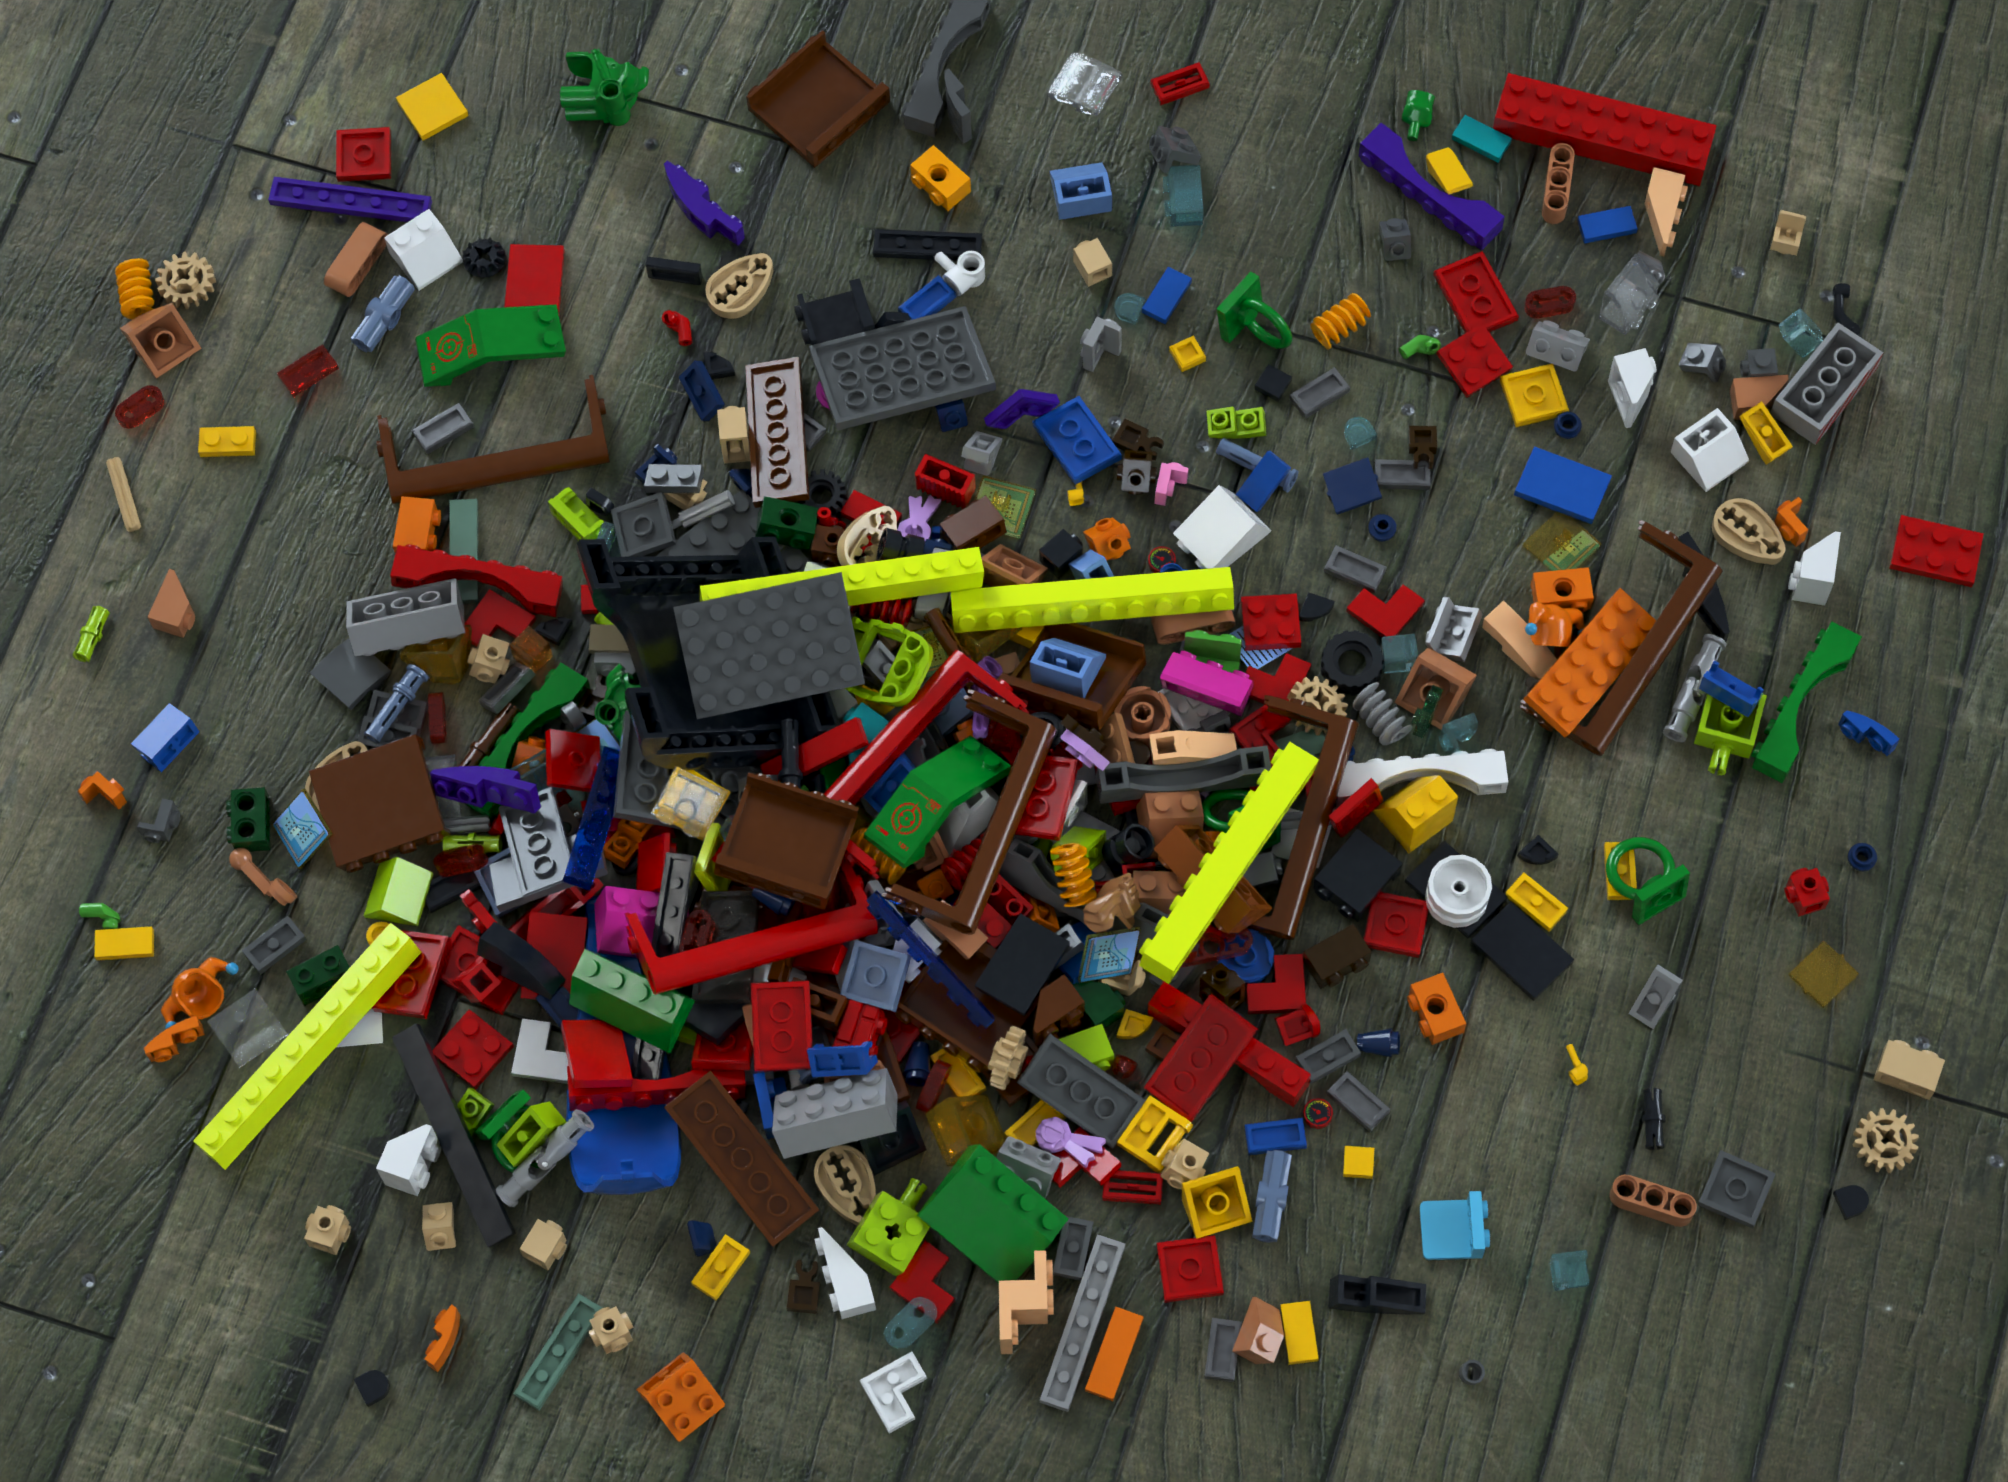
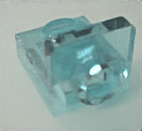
[1439,713,1479,755]

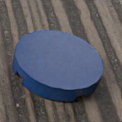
[1217,929,1274,986]

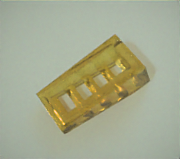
[960,628,1022,663]

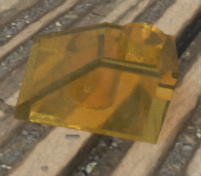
[400,625,472,685]

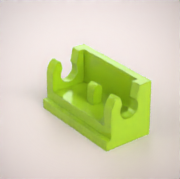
[548,487,610,541]

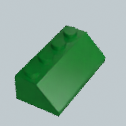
[569,949,695,1053]

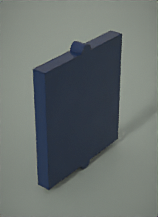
[1323,457,1382,515]

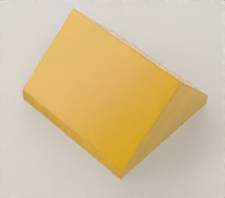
[1182,1166,1253,1239]

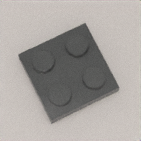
[611,492,676,557]
[1698,1150,1776,1229]

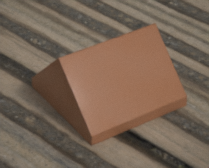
[981,544,1048,587]

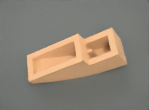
[1482,600,1557,679]

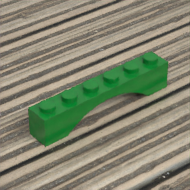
[1751,621,1862,783]
[464,663,591,821]

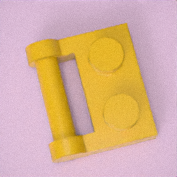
[1117,1096,1193,1173]

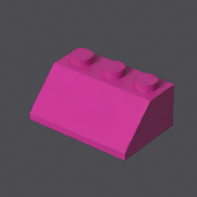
[1160,651,1253,717]
[594,886,689,958]

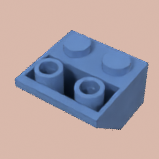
[1050,162,1112,220]
[1030,638,1106,698]

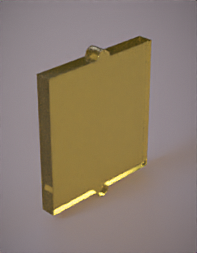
[1789,941,1859,1008]

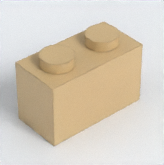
[717,406,750,464]
[1873,1040,1945,1100]

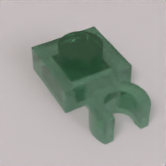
[1411,685,1443,739]

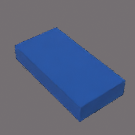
[1577,206,1637,244]
[1142,267,1192,325]
[898,275,957,320]
[1236,451,1291,512]
[1244,1118,1307,1156]

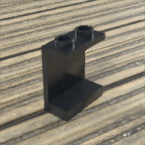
[794,278,875,345]

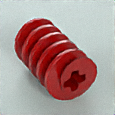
[851,599,913,628]
[941,833,984,892]

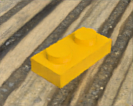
[198,426,256,457]
[1604,842,1637,900]
[1505,873,1568,932]
[691,1234,750,1301]

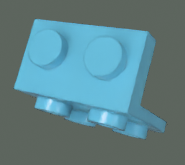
[1420,1191,1490,1260]

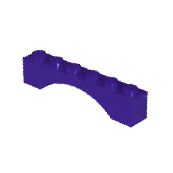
[1359,123,1505,251]

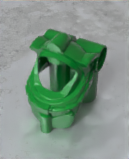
[560,49,649,126]
[594,663,641,742]

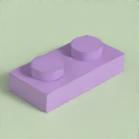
[1060,729,1110,771]

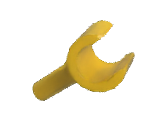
[1067,482,1084,506]
[1566,1044,1588,1086]

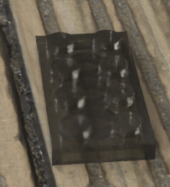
[692,891,760,1004]

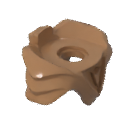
[1083,873,1141,937]

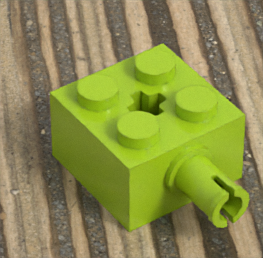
[1694,694,1767,776]
[846,1178,930,1276]

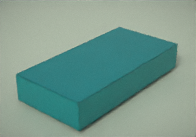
[1452,115,1512,163]

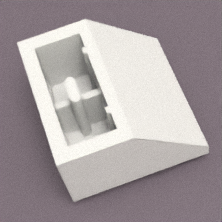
[1671,408,1749,492]
[376,1124,441,1196]

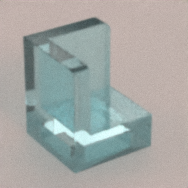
[1779,308,1824,358]
[1381,634,1418,673]
[1549,1250,1590,1291]

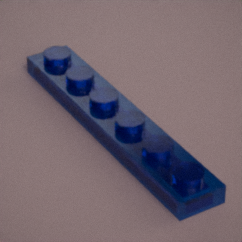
[562,746,620,890]
[866,890,996,1028]

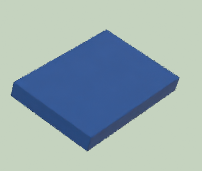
[1032,396,1122,485]
[1514,446,1612,524]

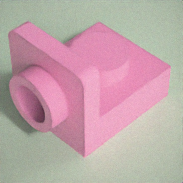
[1154,462,1189,506]

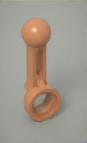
[229,848,297,906]

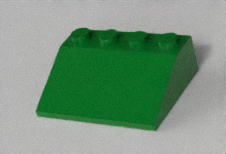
[916,1144,1069,1284]

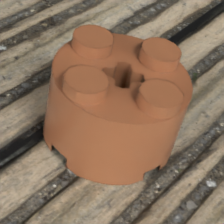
[1114,686,1171,750]

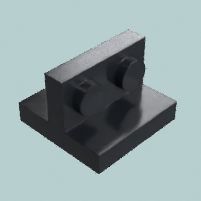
[857,1100,927,1176]

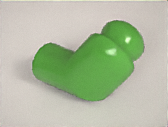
[1399,335,1441,359]
[79,903,121,929]

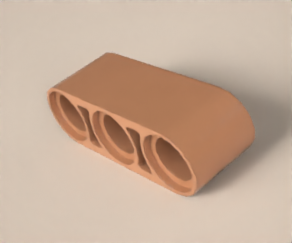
[1542,143,1575,224]
[324,222,388,297]
[1150,610,1236,645]
[1609,1174,1697,1227]

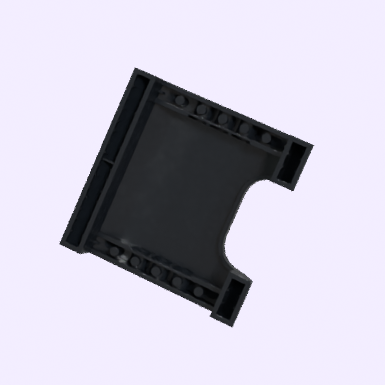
[576,537,841,770]

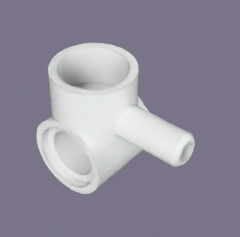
[935,251,985,297]

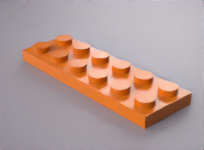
[1523,588,1656,738]

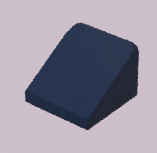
[729,469,752,498]
[687,1220,717,1257]

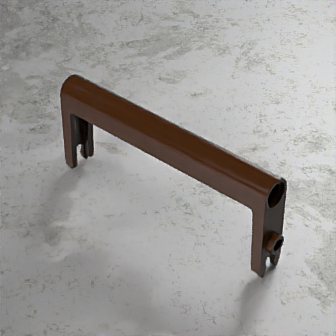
[376,375,610,504]
[1519,520,1723,756]
[881,689,1057,935]
[1214,695,1359,940]

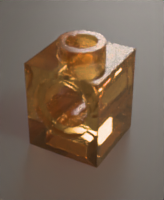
[509,626,553,673]

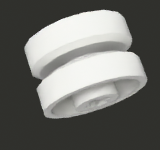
[1425,855,1492,928]

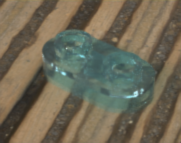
[884,1297,937,1348]

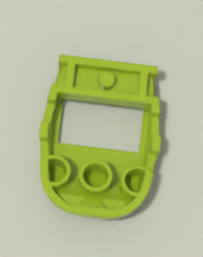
[844,616,933,707]

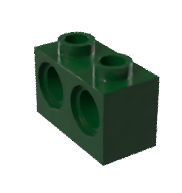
[226,787,270,852]

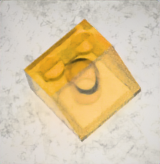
[925,1095,1006,1166]

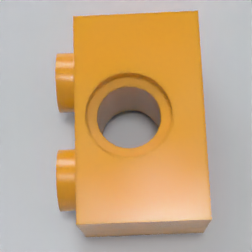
[910,145,971,211]

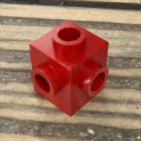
[1784,868,1830,917]

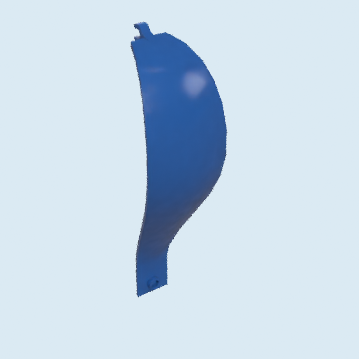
[566,890,682,1195]

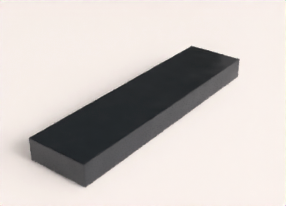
[873,229,982,261]

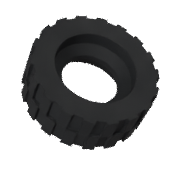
[1321,630,1384,696]

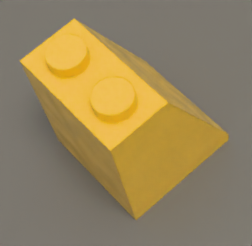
[1373,775,1458,854]

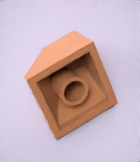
[120,303,202,379]

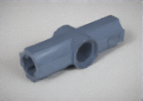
[351,275,415,353]
[1252,1150,1292,1243]

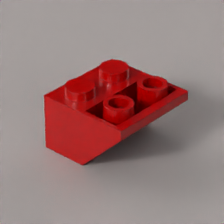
[636,833,680,893]
[977,874,1034,948]

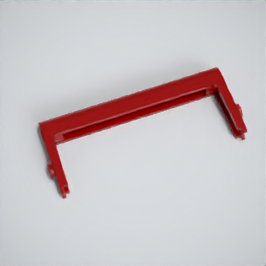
[824,650,1029,880]
[625,859,878,995]

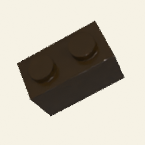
[1303,924,1372,989]

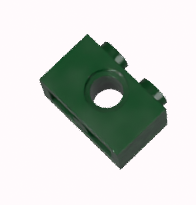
[755,496,818,550]
[286,945,350,1006]

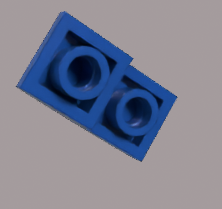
[1838,711,1899,756]

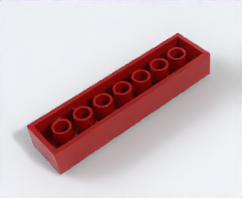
[1493,73,1717,186]

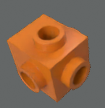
[1083,517,1131,561]

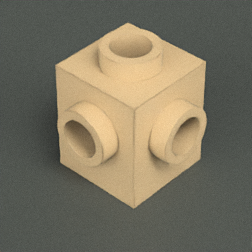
[467,634,510,684]
[1160,1139,1209,1189]
[304,1205,351,1255]
[588,1306,634,1355]

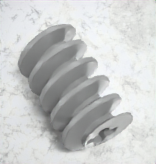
[1353,682,1413,745]

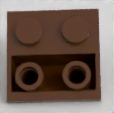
[1033,974,1085,1048]

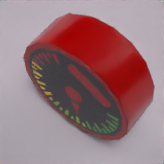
[1148,546,1176,573]
[1303,1098,1333,1129]

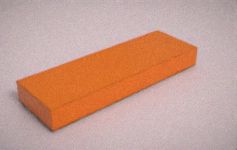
[1085,1307,1144,1401]

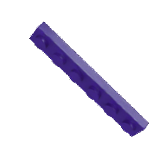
[268,177,432,222]

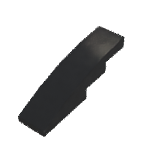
[1678,532,1730,642]

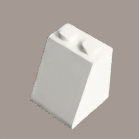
[1173,485,1271,569]

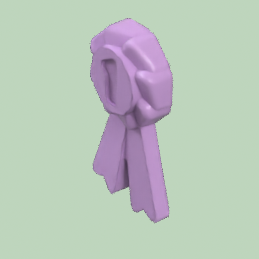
[897,495,941,545]
[1035,1117,1106,1168]

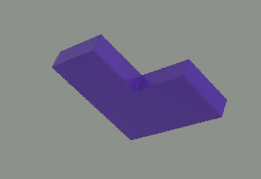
[984,389,1060,429]

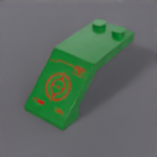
[415,304,566,387]
[863,735,1011,869]

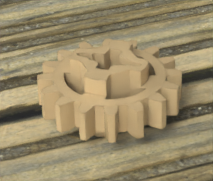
[155,252,216,309]
[1287,676,1348,736]
[988,1026,1028,1090]
[1853,1108,1919,1173]

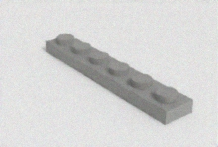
[1040,1234,1125,1412]

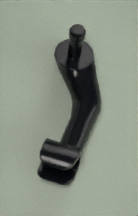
[1832,283,1860,335]

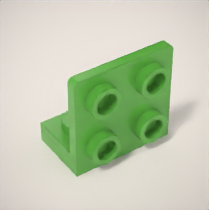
[1184,630,1242,673]

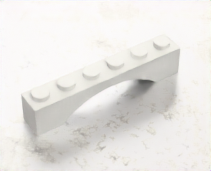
[1336,749,1508,807]

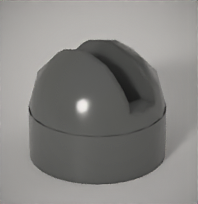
[1459,1360,1485,1385]

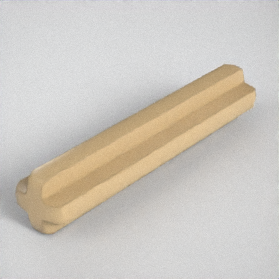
[106,457,141,532]

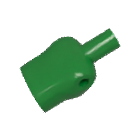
[1401,90,1435,141]

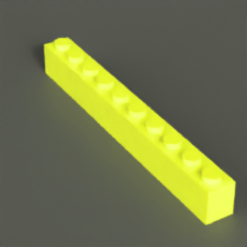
[700,547,984,606]
[951,567,1234,633]
[1139,742,1319,984]
[193,923,421,1170]

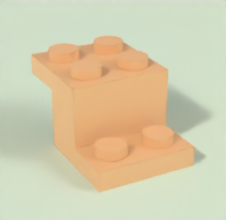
[999,1251,1054,1354]

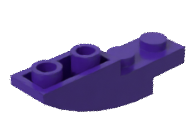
[664,160,745,246]
[430,766,541,814]

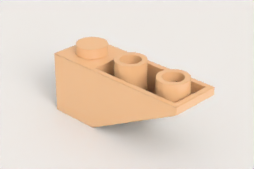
[1645,168,1688,257]
[1149,730,1237,765]

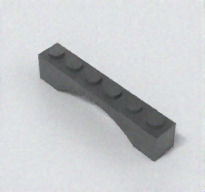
[901,0,991,138]
[1096,746,1271,804]
[999,838,1169,952]

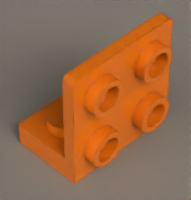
[636,1352,725,1442]

